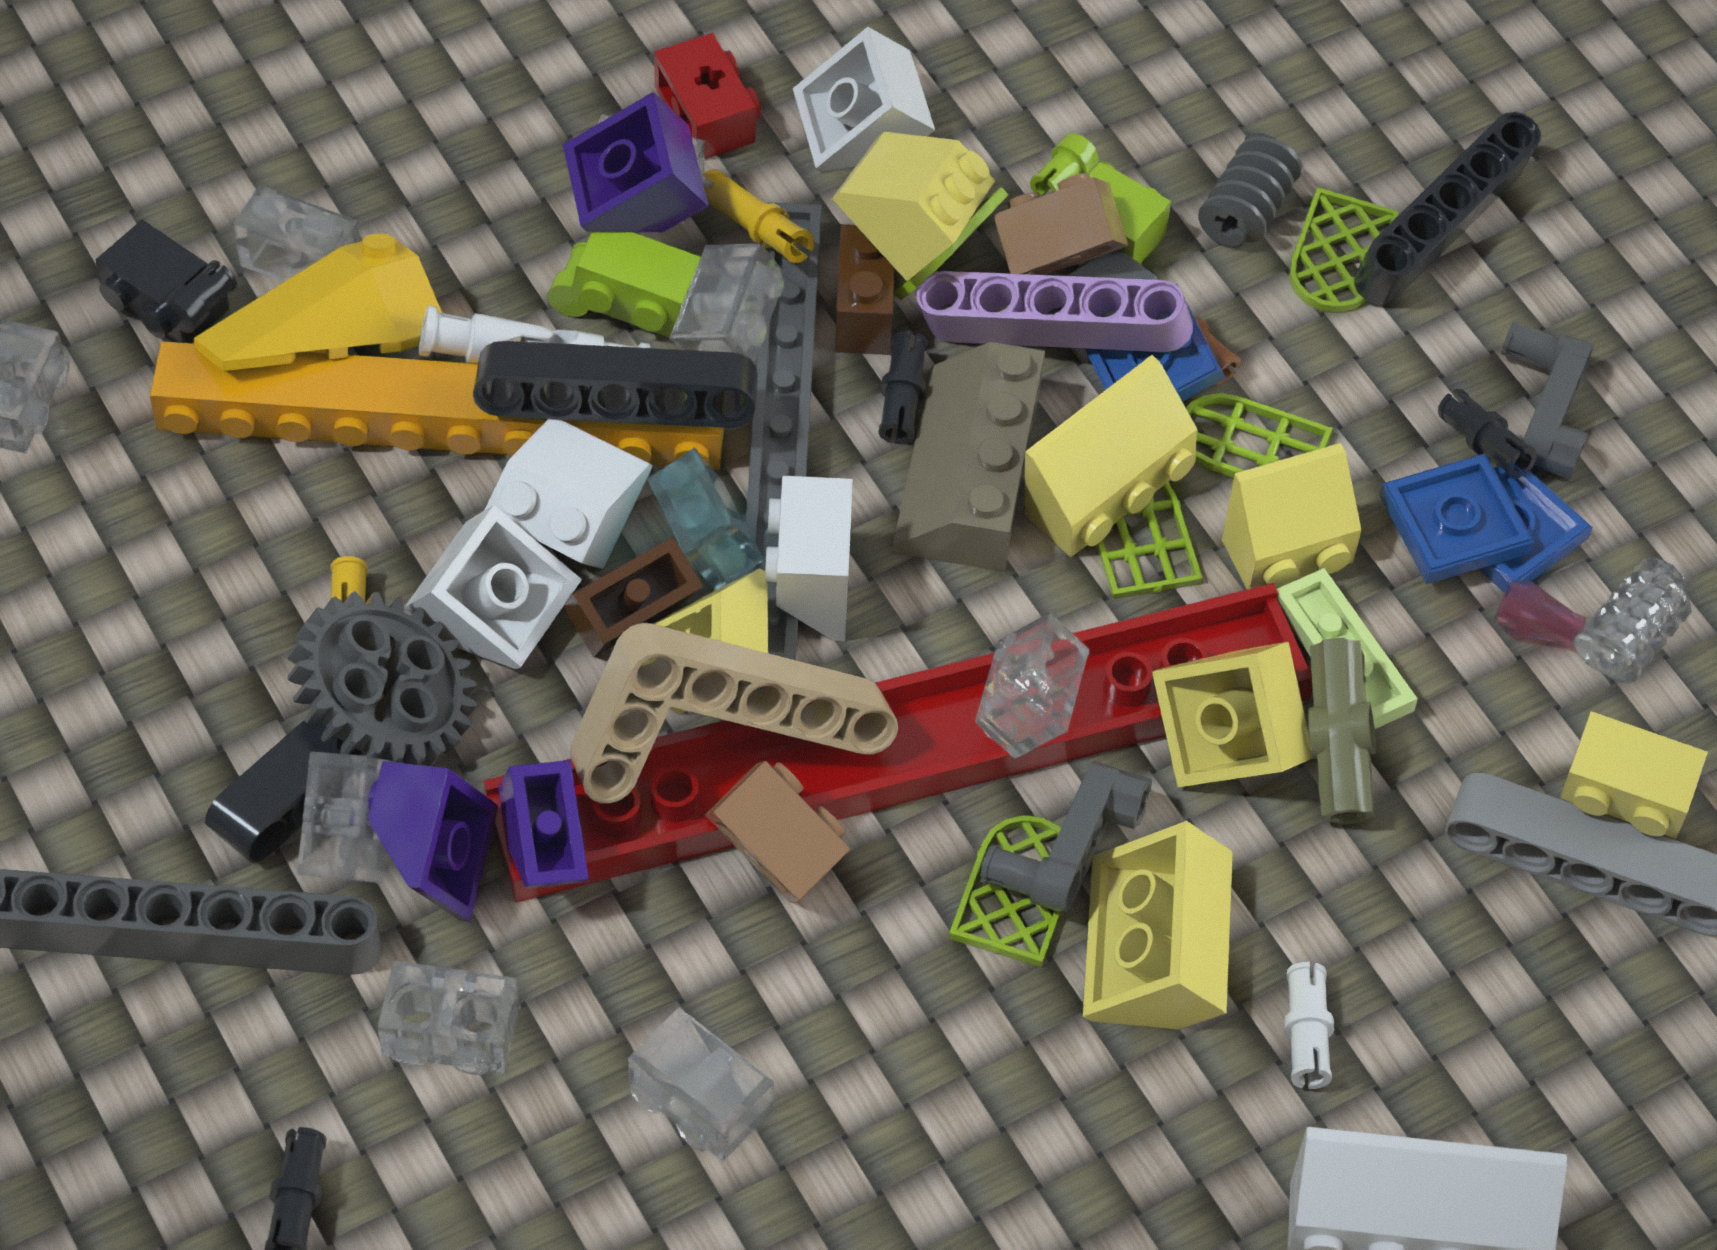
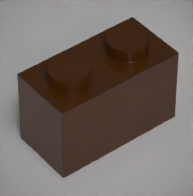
[835,224,894,355]
[563,536,703,657]

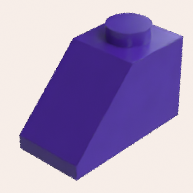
[498,760,589,889]

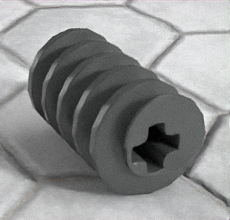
[1198,133,1303,247]

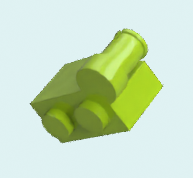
[1030,133,1171,265]
[547,232,702,339]

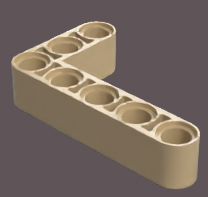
[570,623,898,803]

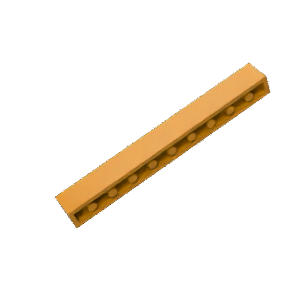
[150,341,724,471]

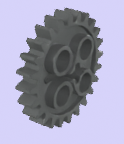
[287,591,477,767]

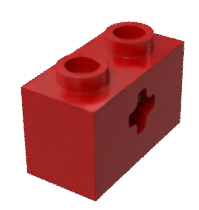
[654,33,761,161]

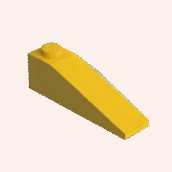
[194,233,442,371]

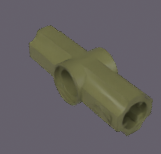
[1308,638,1376,825]

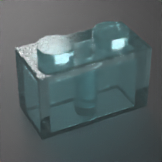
[647,448,764,590]

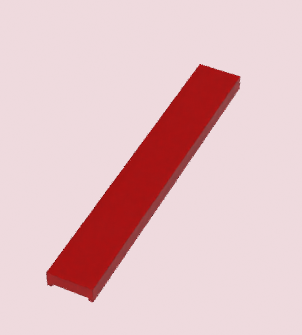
[483,583,1313,903]

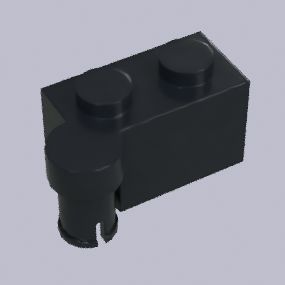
[95,219,237,343]

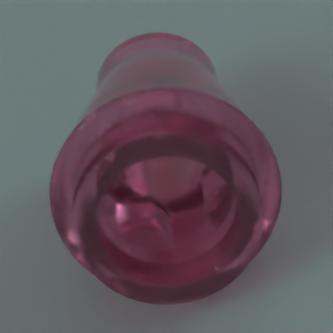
[1494,580,1586,649]

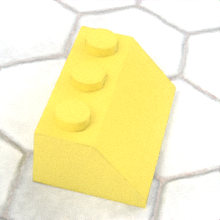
[832,132,995,281]
[1024,355,1197,557]
[1083,821,1233,1029]

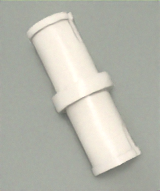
[1284,962,1334,1089]

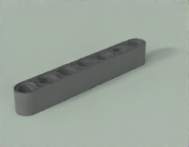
[0,869,382,975]

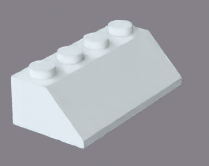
[1287,1127,1567,1250]

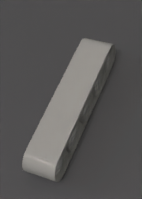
[1445,773,1717,936]

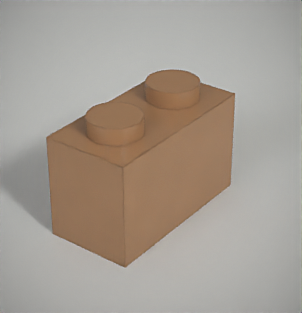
[993,173,1128,275]
[705,761,850,902]

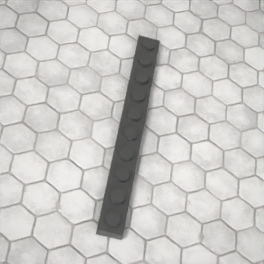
[742,202,822,660]

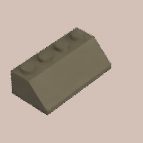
[892,342,1045,572]

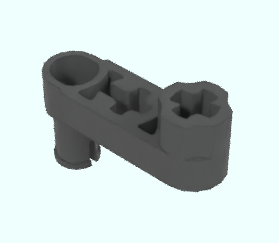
[1501,321,1594,479]
[980,761,1152,914]

